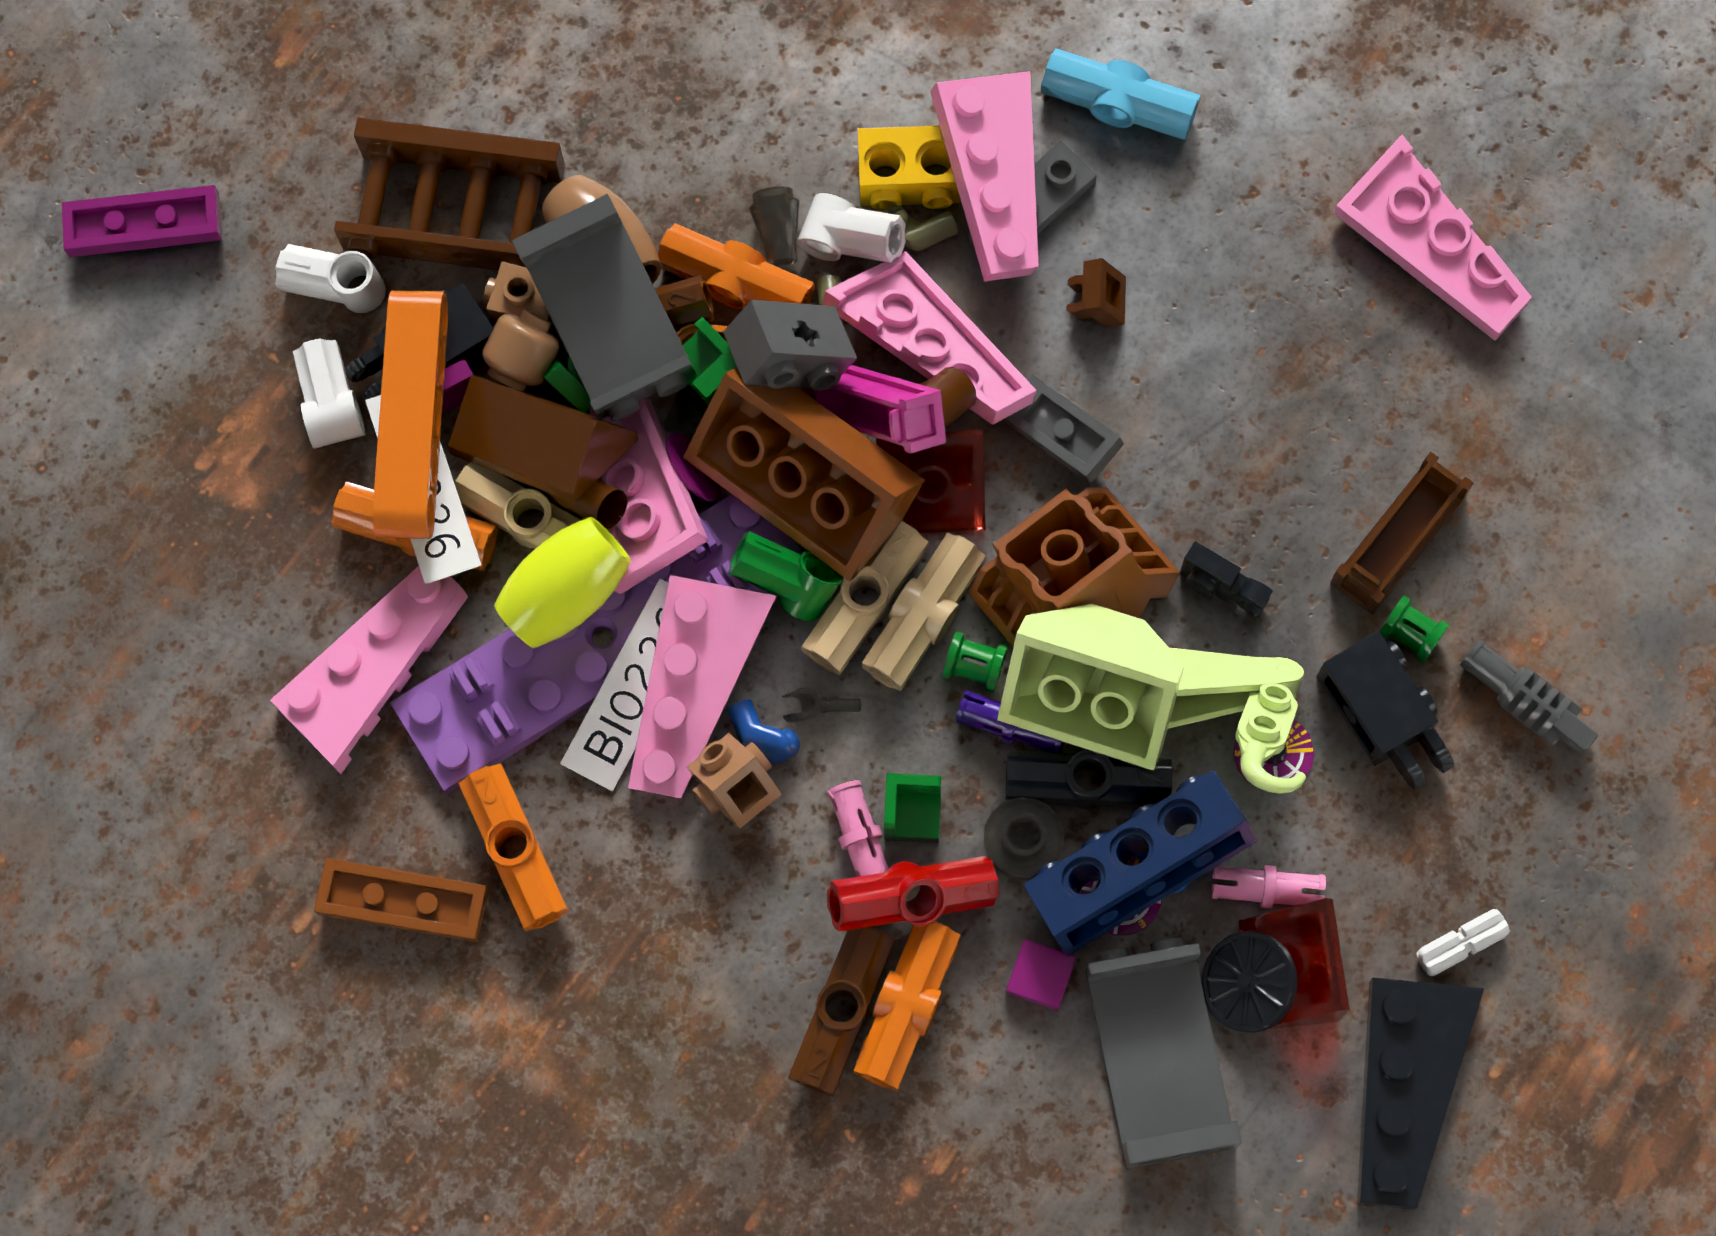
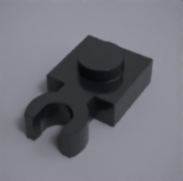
[1180,541,1273,617]

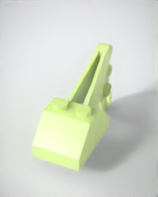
[997,604,1306,794]

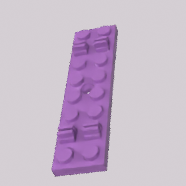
[390,494,802,795]

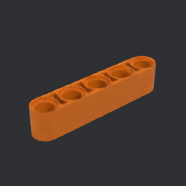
[372,291,448,539]

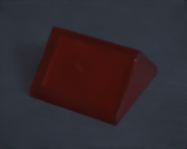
[876,430,986,533]
[1239,898,1350,1029]

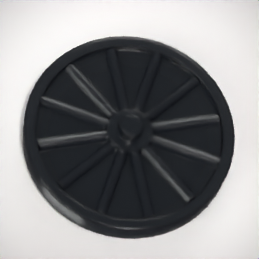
[1202,931,1298,1033]

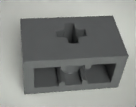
[723,300,857,391]

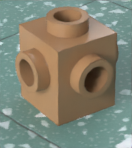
[687,733,782,829]

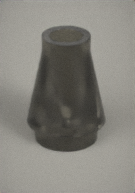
[749,186,800,266]

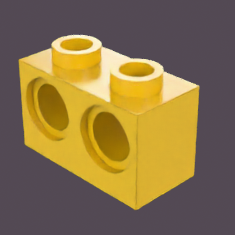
[858,125,962,211]

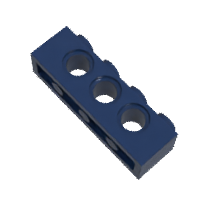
[1023,769,1257,956]

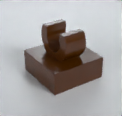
[1066,258,1126,328]

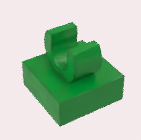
[543,352,591,413]

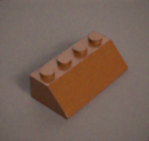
[683,367,925,581]

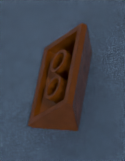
[448,375,639,502]

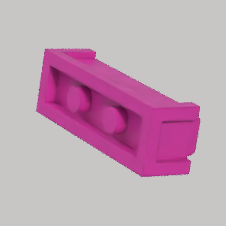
[813,365,946,453]

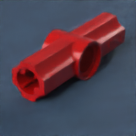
[827,856,999,932]

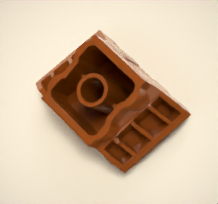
[968,487,1180,647]

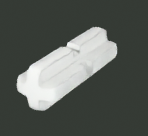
[1416,909,1510,976]

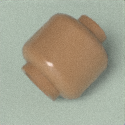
[482,309,561,391]

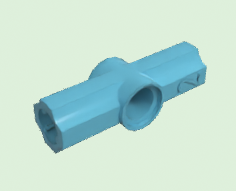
[1040,48,1200,140]

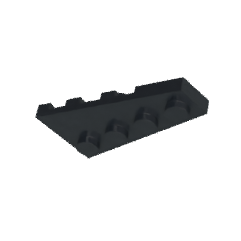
[1357,977,1484,1210]

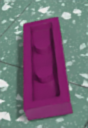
[62,185,222,258]

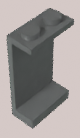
[512,193,696,421]
[1086,938,1242,1169]

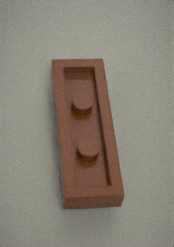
[314,858,489,943]

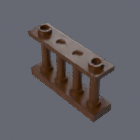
[334,117,565,271]

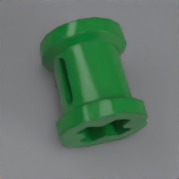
[1379,595,1450,664]
[942,631,1008,693]

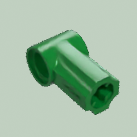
[728,531,844,621]

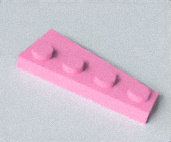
[930,71,1039,282]
[822,251,1037,425]
[628,575,777,798]

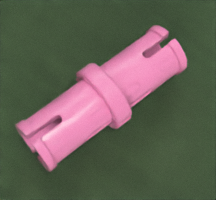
[827,780,889,877]
[1211,865,1326,910]

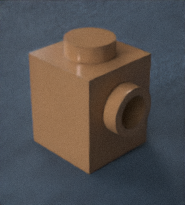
[483,262,554,334]

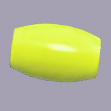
[494,517,631,648]

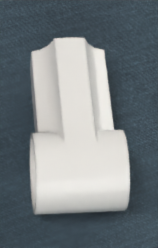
[797,193,906,263]
[275,244,386,313]
[293,338,365,449]

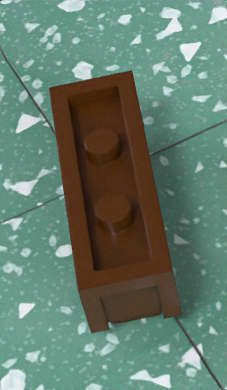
[1330,451,1474,615]

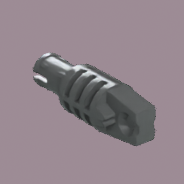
[1459,639,1598,755]

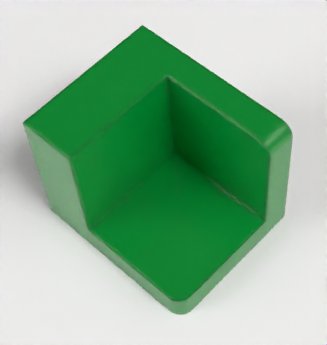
[683,317,737,405]
[884,773,942,843]

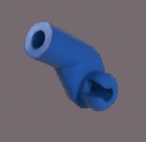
[727,699,800,763]

